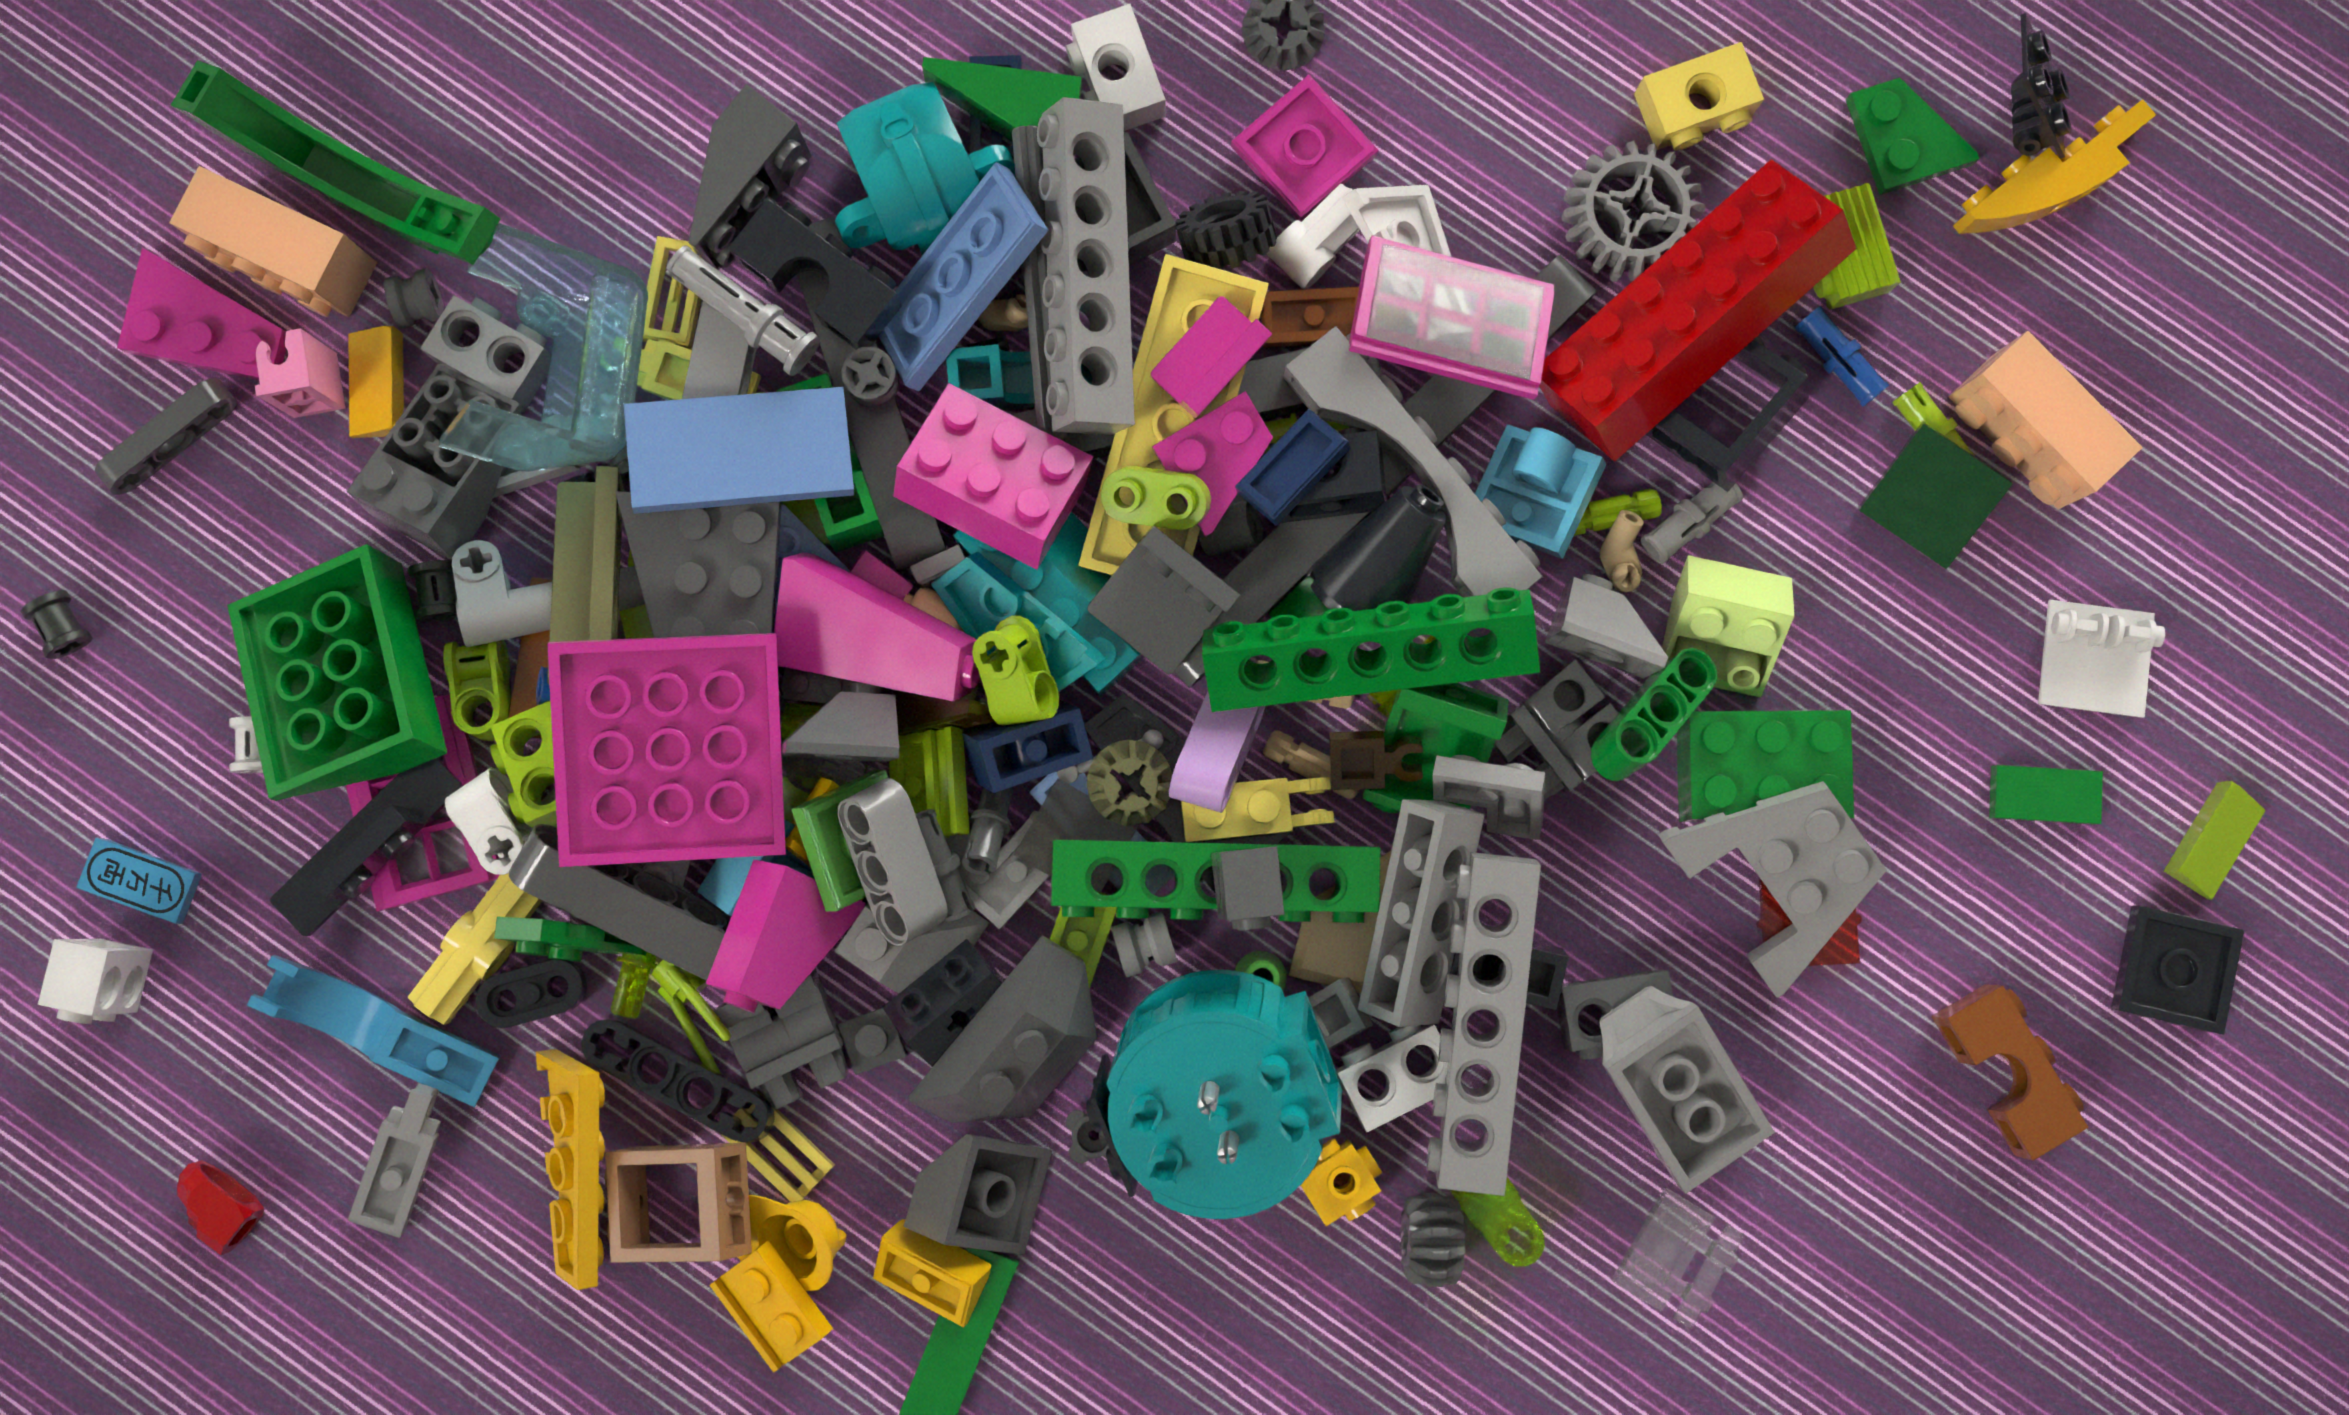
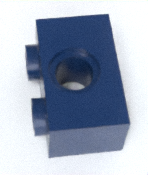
[961,700,1093,793]

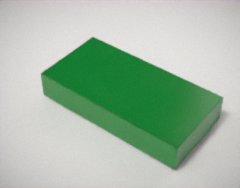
[1989,765,2103,825]

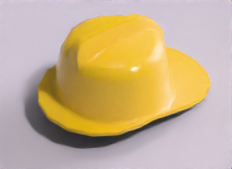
[738,1195,847,1291]

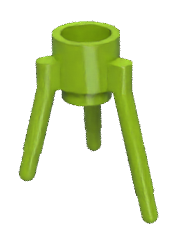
[651,960,731,1074]

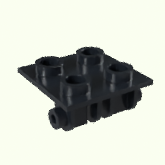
[2011,13,2071,159]

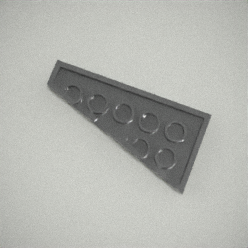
[615,491,782,638]

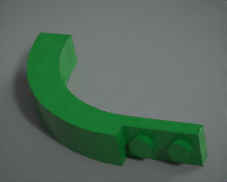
[170,60,501,265]

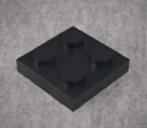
[2111,905,2245,1035]

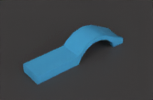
[247,955,501,1107]

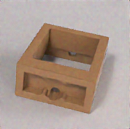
[604,1142,752,1263]

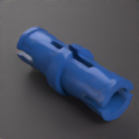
[1794,306,1890,407]

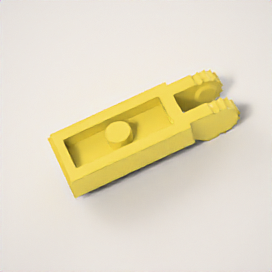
[1181,777,1335,843]

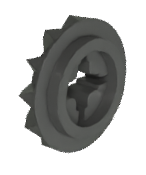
[1242,0,1325,70]

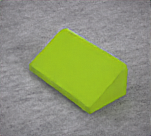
[2164,781,2266,900]

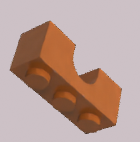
[1931,984,2089,1161]

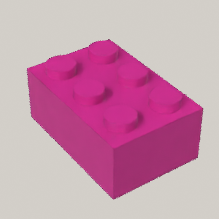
[893,383,1093,570]

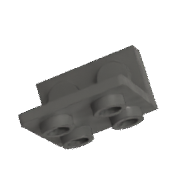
[1088,525,1240,674]

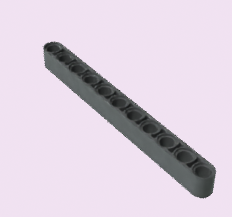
[1174,255,1597,688]

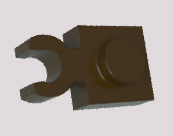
[1329,730,1423,790]

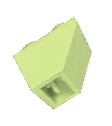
[1662,555,1794,698]

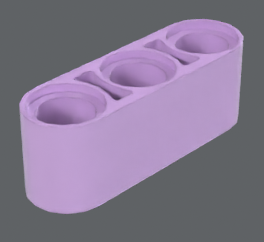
[1169,692,1265,813]

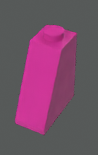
[706,859,865,1013]

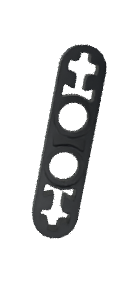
[581,1019,775,1143]

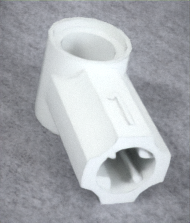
[1266,183,1360,289]

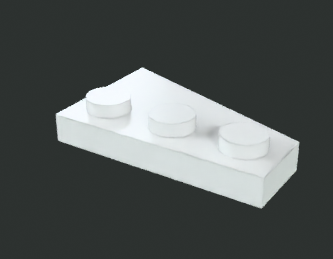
[1342,185,1473,342]

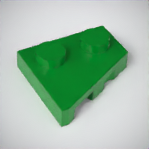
[1845,77,1979,195]
[494,917,647,962]

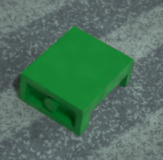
[1363,683,1509,813]

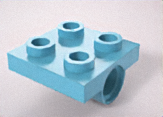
[1475,424,1606,559]

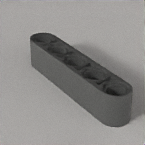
[509,824,731,981]

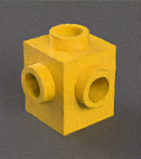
[1300,1138,1382,1226]

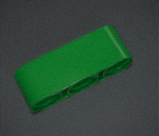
[1591,648,1717,781]

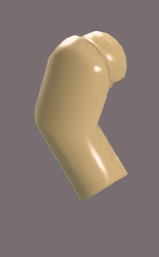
[978,294,1028,332]
[1600,510,1644,592]

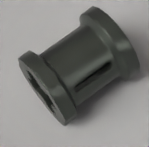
[408,560,458,622]
[21,590,92,659]

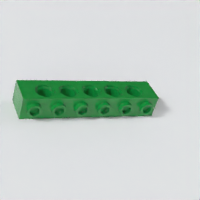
[1202,587,1540,712]
[1051,840,1381,923]

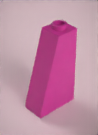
[774,552,980,701]

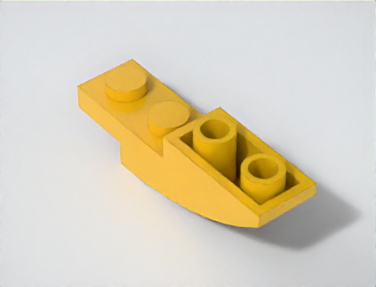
[1953,99,2156,234]

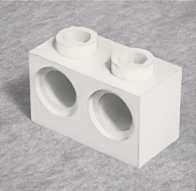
[38,939,153,1024]
[1336,1024,1464,1132]

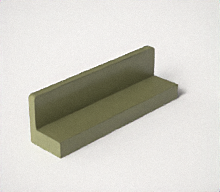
[547,466,624,686]

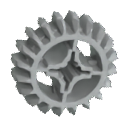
[1562,140,1705,282]

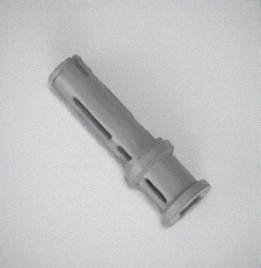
[666,245,820,376]

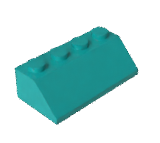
[954,512,1145,698]

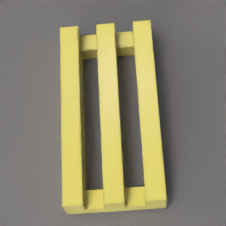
[637,236,702,350]
[721,1091,835,1202]

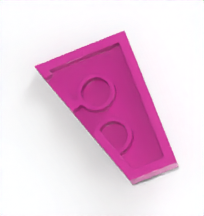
[117,247,286,380]

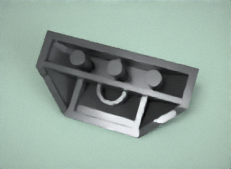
[909,936,1097,1123]

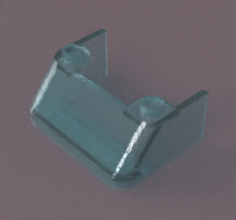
[439,223,648,472]

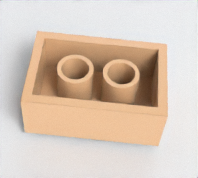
[169,166,377,317]
[1948,331,2143,510]

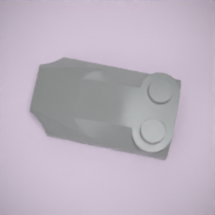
[1599,986,1775,1194]

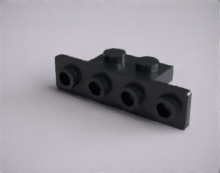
[270,758,463,936]

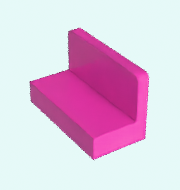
[1150,296,1272,419]

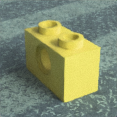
[1634,42,1764,151]

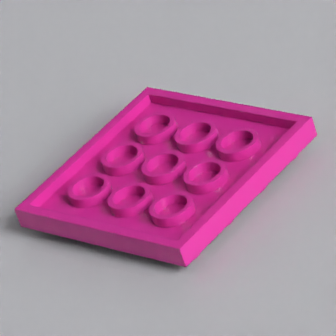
[547,633,786,867]

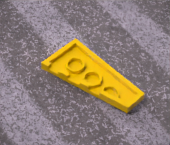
[535,1049,605,1290]

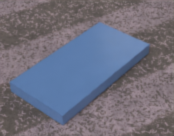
[879,162,1049,391]
[623,387,854,514]

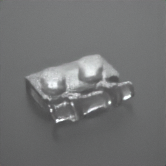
[1611,1187,1745,1329]

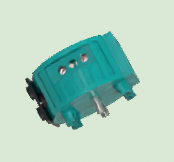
[1086,970,1342,1219]

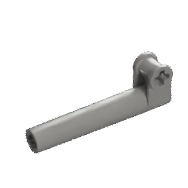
[452,540,645,647]

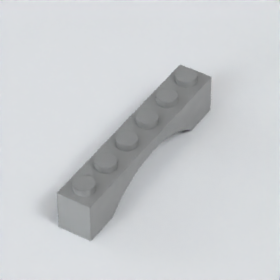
[1283,326,1543,597]

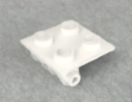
[2038,600,2165,718]

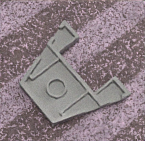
[1658,781,1887,998]

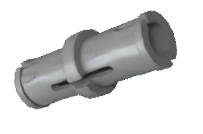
[1641,482,1743,564]

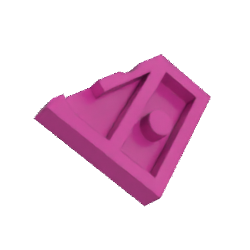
[1152,391,1273,537]

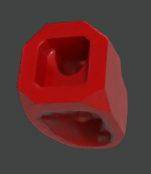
[177,1160,265,1255]

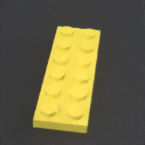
[1078,254,1269,575]

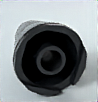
[1307,485,1447,611]

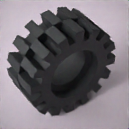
[1175,191,1277,270]

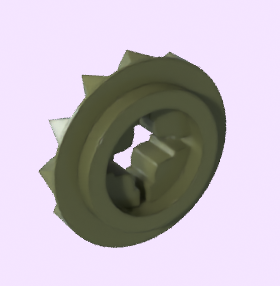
[1087,740,1172,827]

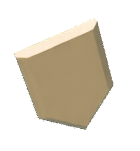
[1289,850,1392,993]

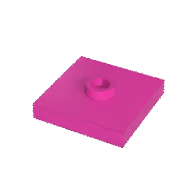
[1231,74,1378,222]

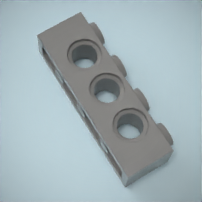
[1358,799,1485,1027]

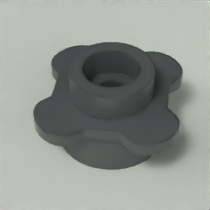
[1066,1110,1109,1164]

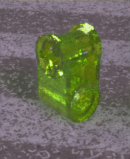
[1450,1177,1545,1267]

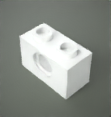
[1066,4,1166,131]

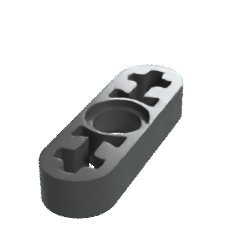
[95,378,237,495]

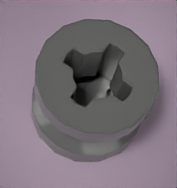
[384,268,444,329]
[841,346,899,408]

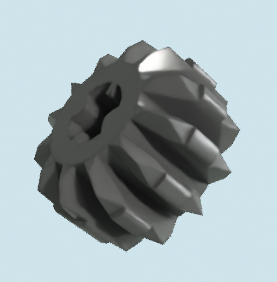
[1400,1193,1466,1287]

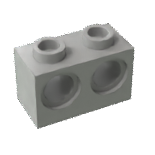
[420,295,557,413]

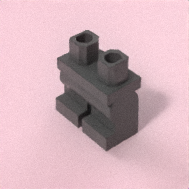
[1494,659,1626,799]
[713,968,848,1110]

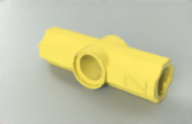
[408,873,543,1025]

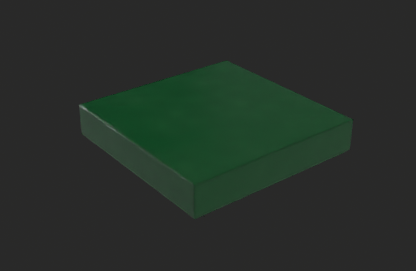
[1858,421,2013,570]

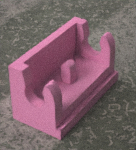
[255,328,346,418]

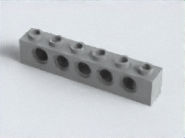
[1037,97,1135,435]
[1427,852,1541,1196]

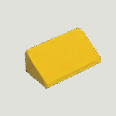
[348,326,404,438]
[873,1219,992,1328]

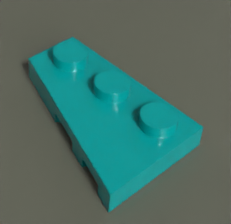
[931,551,1107,692]

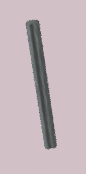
[1012,125,1067,441]

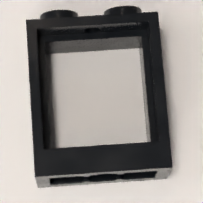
[1646,336,1809,492]

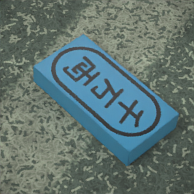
[76,837,202,924]

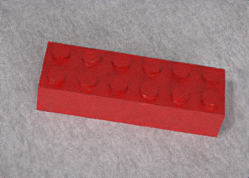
[1539,159,1857,462]

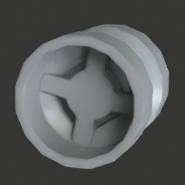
[1111,911,1178,977]

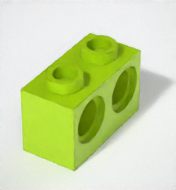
[490,701,557,828]

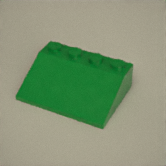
[227,544,447,801]

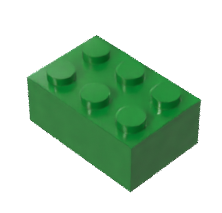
[1677,710,1854,822]

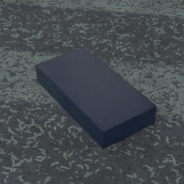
[1235,409,1351,526]

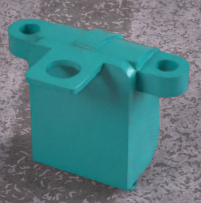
[835,82,1016,255]

